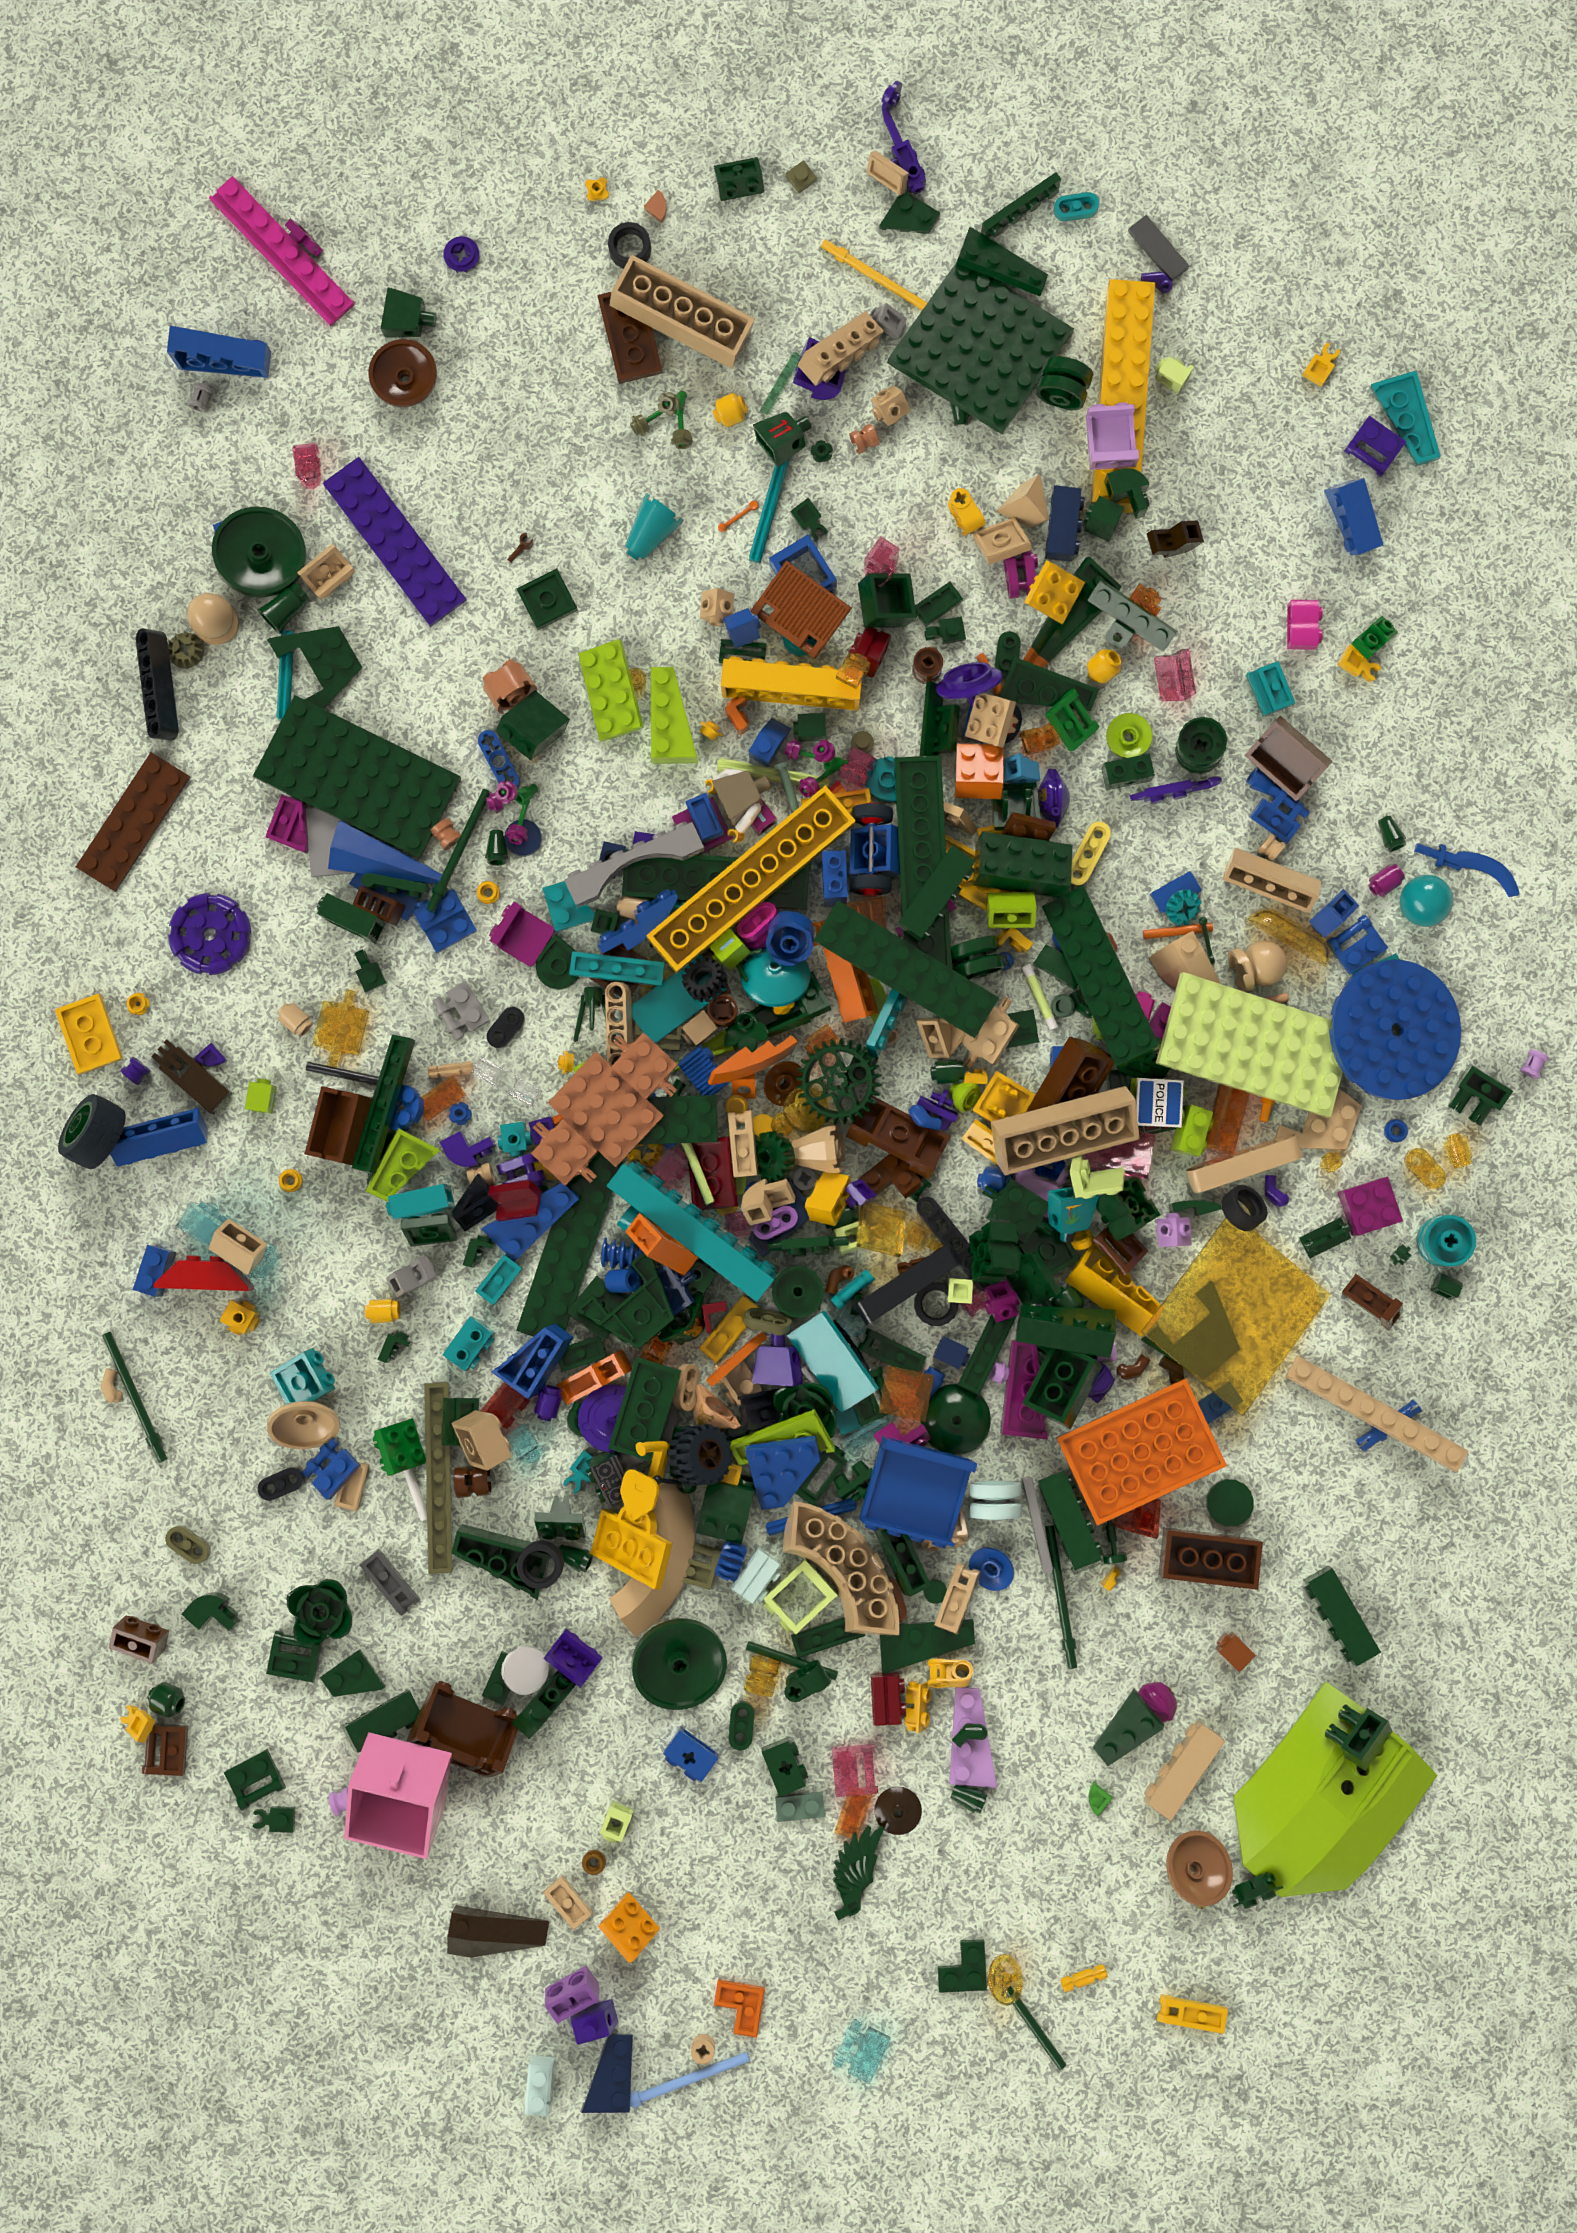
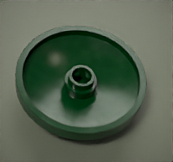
[212,507,306,597]
[631,1618,727,1710]

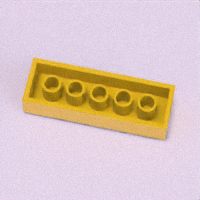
[721,656,862,711]

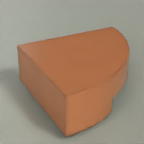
[644,190,666,223]

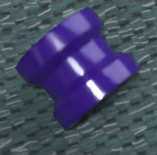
[120,1056,151,1086]

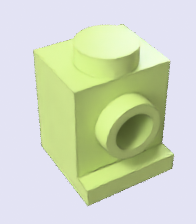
[1155,356,1194,393]
[833,1221,871,1256]
[600,1801,634,1843]

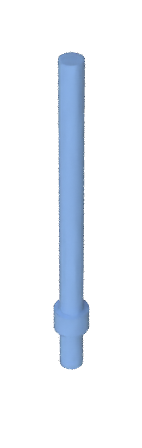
[630,2052,750,2109]

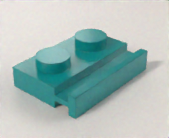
[1246,661,1296,717]

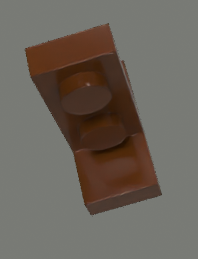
[1342,1274,1403,1330]

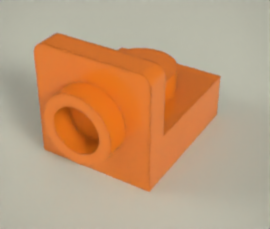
[725,696,749,736]

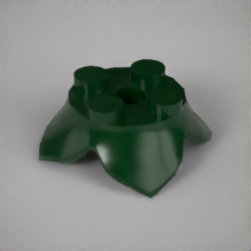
[774,1382,837,1438]
[286,1579,352,1646]

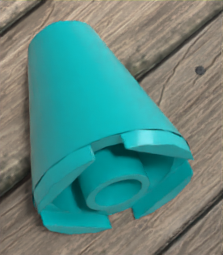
[625,493,684,560]

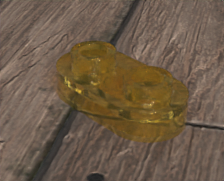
[1404,1148,1446,1189]

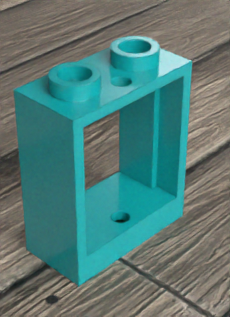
[386,1184,455,1220]

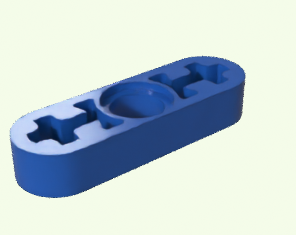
[478,730,520,789]

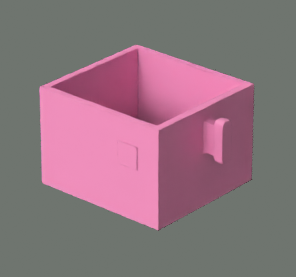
[344,1732,452,1859]

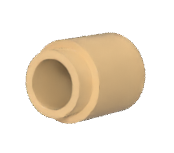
[617,896,647,920]
[278,1003,313,1037]

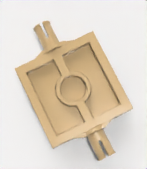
[961,996,1020,1069]

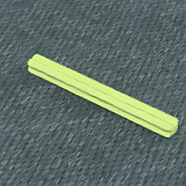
[717,758,830,789]

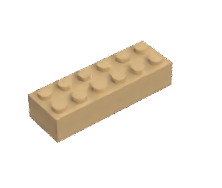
[610,254,755,369]
[991,1086,1139,1175]

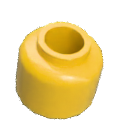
[713,393,748,428]
[1087,649,1121,684]

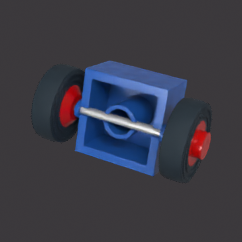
[850,802,900,897]

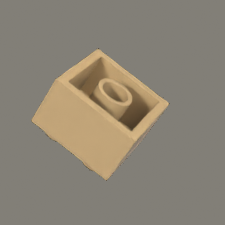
[451,1410,512,1470]

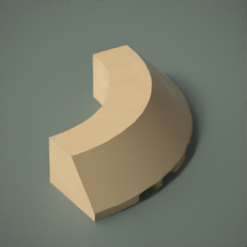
[609,1477,695,1637]
[783,1501,899,1635]

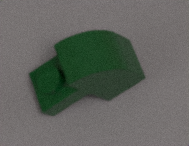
[1104,468,1150,519]
[181,1592,241,1631]

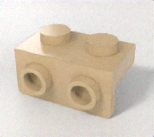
[297,543,355,600]

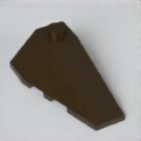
[447,1905,549,1958]

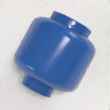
[977,1166,1013,1196]

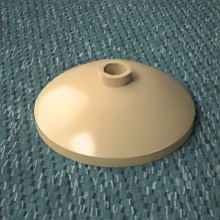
[267,1401,340,1449]

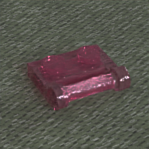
[832,1744,879,1797]

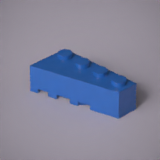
[167,325,271,378]

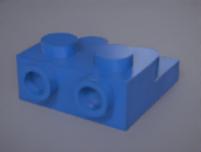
[413,889,477,953]

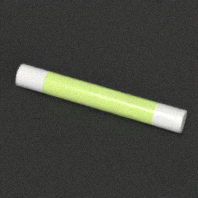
[1022,964,1058,1031]

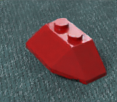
[154,1255,254,1291]

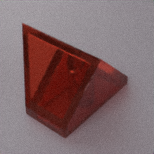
[1112,1499,1161,1539]

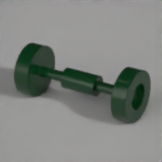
[1103,1520,1127,1564]

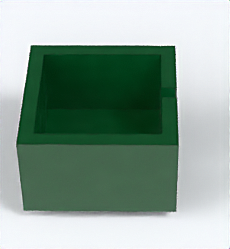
[858,573,917,628]

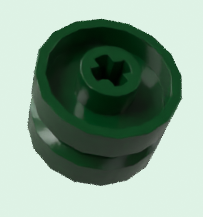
[1036,356,1094,411]
[951,935,1005,980]
[772,1266,824,1318]

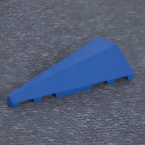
[328,821,442,884]

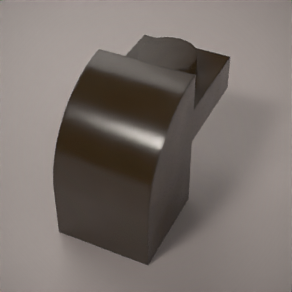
[1147,520,1204,558]

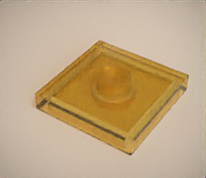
[856,1203,906,1257]

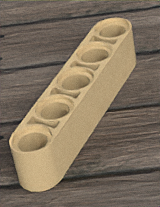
[605,982,633,1065]
[1186,1134,1303,1193]

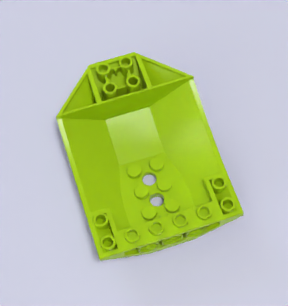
[1233,1682,1438,1897]

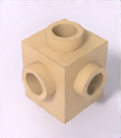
[871,385,911,426]
[700,588,734,626]

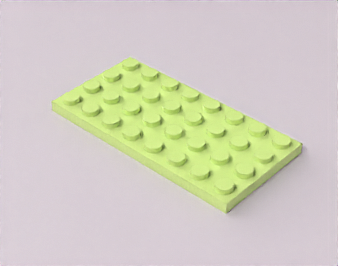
[1156,972,1343,1117]

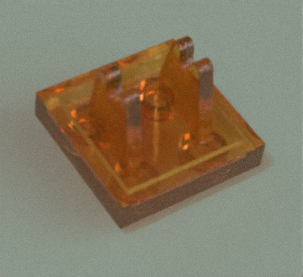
[879,1366,934,1422]

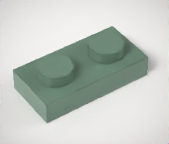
[775,1791,825,1822]

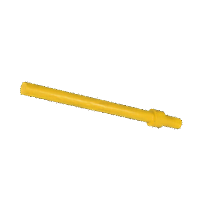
[821,239,927,310]

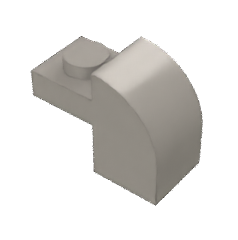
[386,1255,436,1298]

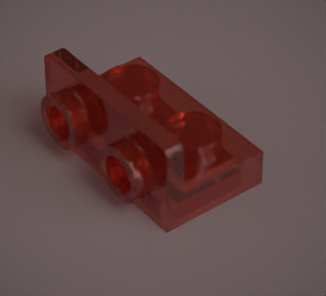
[480,1382,531,1430]

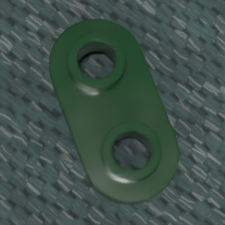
[994,631,1021,678]
[729,1700,754,1751]

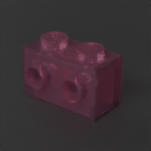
[864,536,900,576]

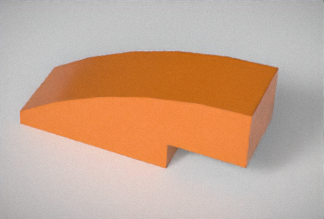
[556,1349,632,1405]

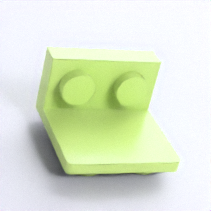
[1070,1155,1125,1199]

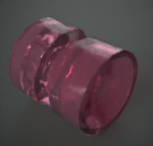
[837,746,878,789]

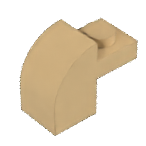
[741,1179,795,1226]

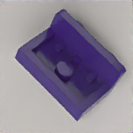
[543,1629,603,1688]

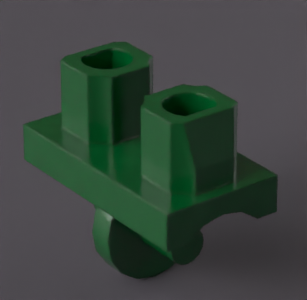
[833,1460,873,1502]

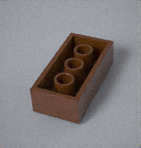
[1158,1527,1263,1590]

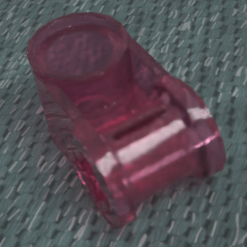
[292,442,321,489]

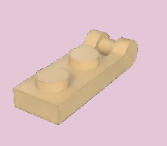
[728,1110,758,1178]
[934,1563,981,1635]

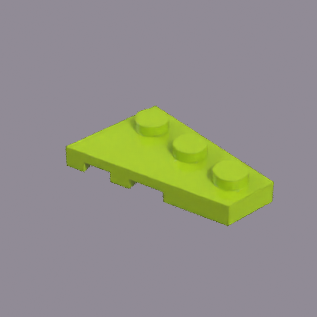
[365,1128,440,1202]

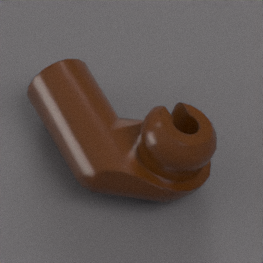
[1116,1354,1151,1380]

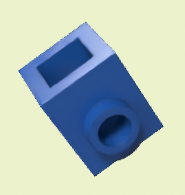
[723,608,761,648]

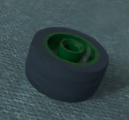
[58,1094,126,1169]

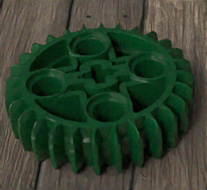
[795,1038,882,1125]

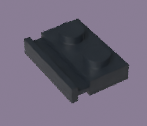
[737,1388,781,1431]

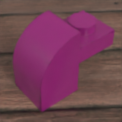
[873,1422,931,1447]

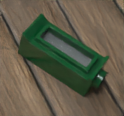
[795,1445,848,1506]

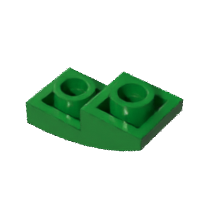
[1351,616,1398,660]

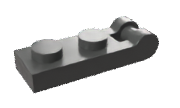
[359,1549,421,1616]

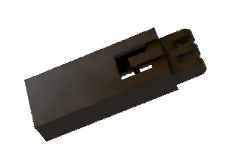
[151,1039,232,1114]

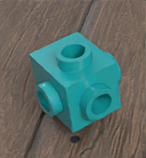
[497,1122,532,1157]

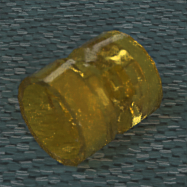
[744,1655,781,1697]

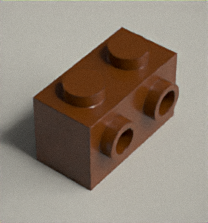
[109,1615,169,1664]

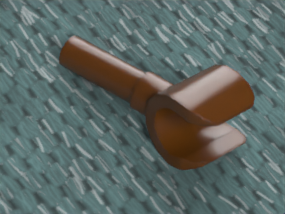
[507,533,533,563]

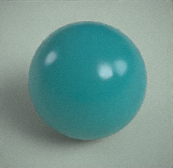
[1399,875,1453,927]

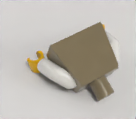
[705,769,771,843]

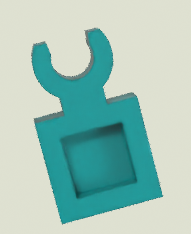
[563,1449,594,1494]

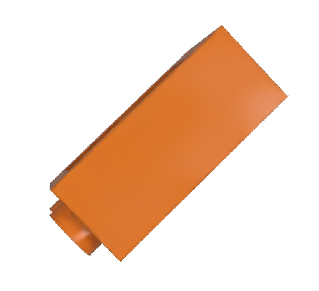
[625,1213,698,1276]

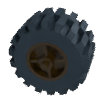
[668,1424,733,1486]

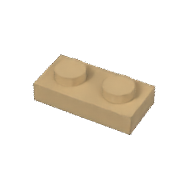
[543,1875,593,1930]

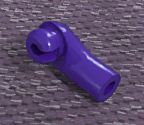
[1141,272,1173,293]
[1264,1175,1289,1207]

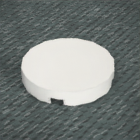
[501,1646,549,1695]

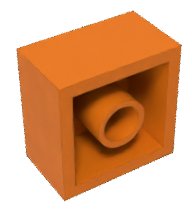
[955,743,1003,799]

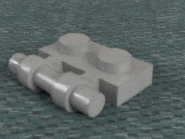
[432,981,490,1040]

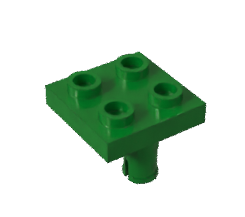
[373,1418,426,1476]

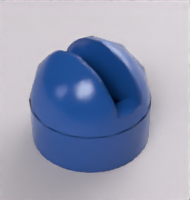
[998,952,1014,971]

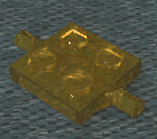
[312,989,370,1068]

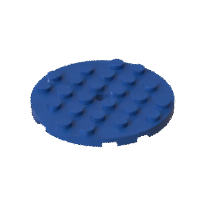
[1329,960,1461,1100]

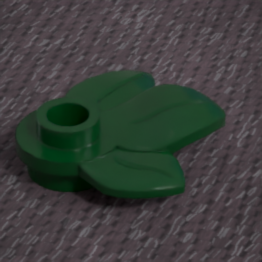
[724,1012,768,1053]

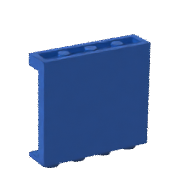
[859,1436,977,1549]

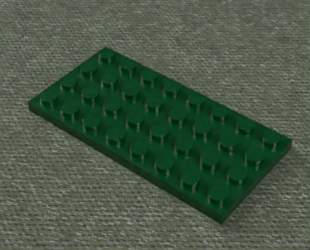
[253,695,461,859]

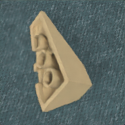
[1148,931,1221,990]

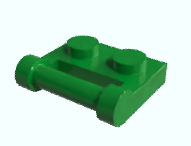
[1045,689,1100,751]

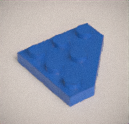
[745,1435,821,1510]

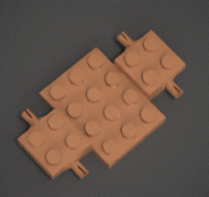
[531,1032,678,1186]

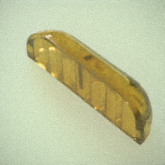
[1246,909,1330,967]

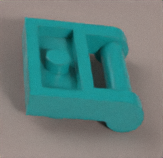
[830,1269,875,1310]

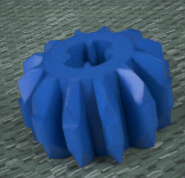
[715,1541,747,1581]

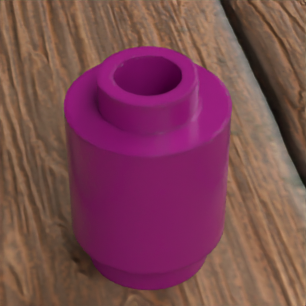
[1368,864,1405,897]

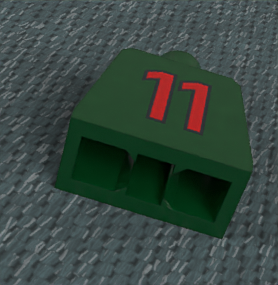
[753,412,812,467]

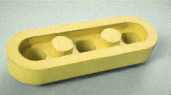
[1071,822,1111,887]

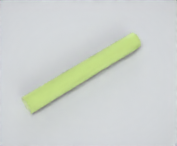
[682,1143,715,1205]

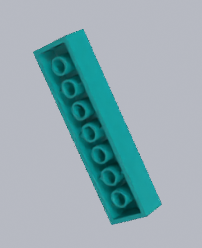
[607,1160,778,1302]

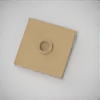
[973,517,1032,565]

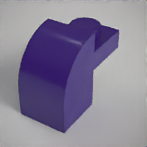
[439,1131,496,1168]

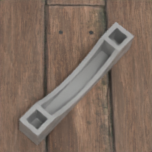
[565,822,704,909]

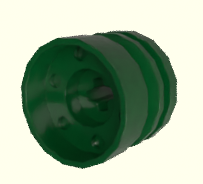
[1175,717,1228,774]

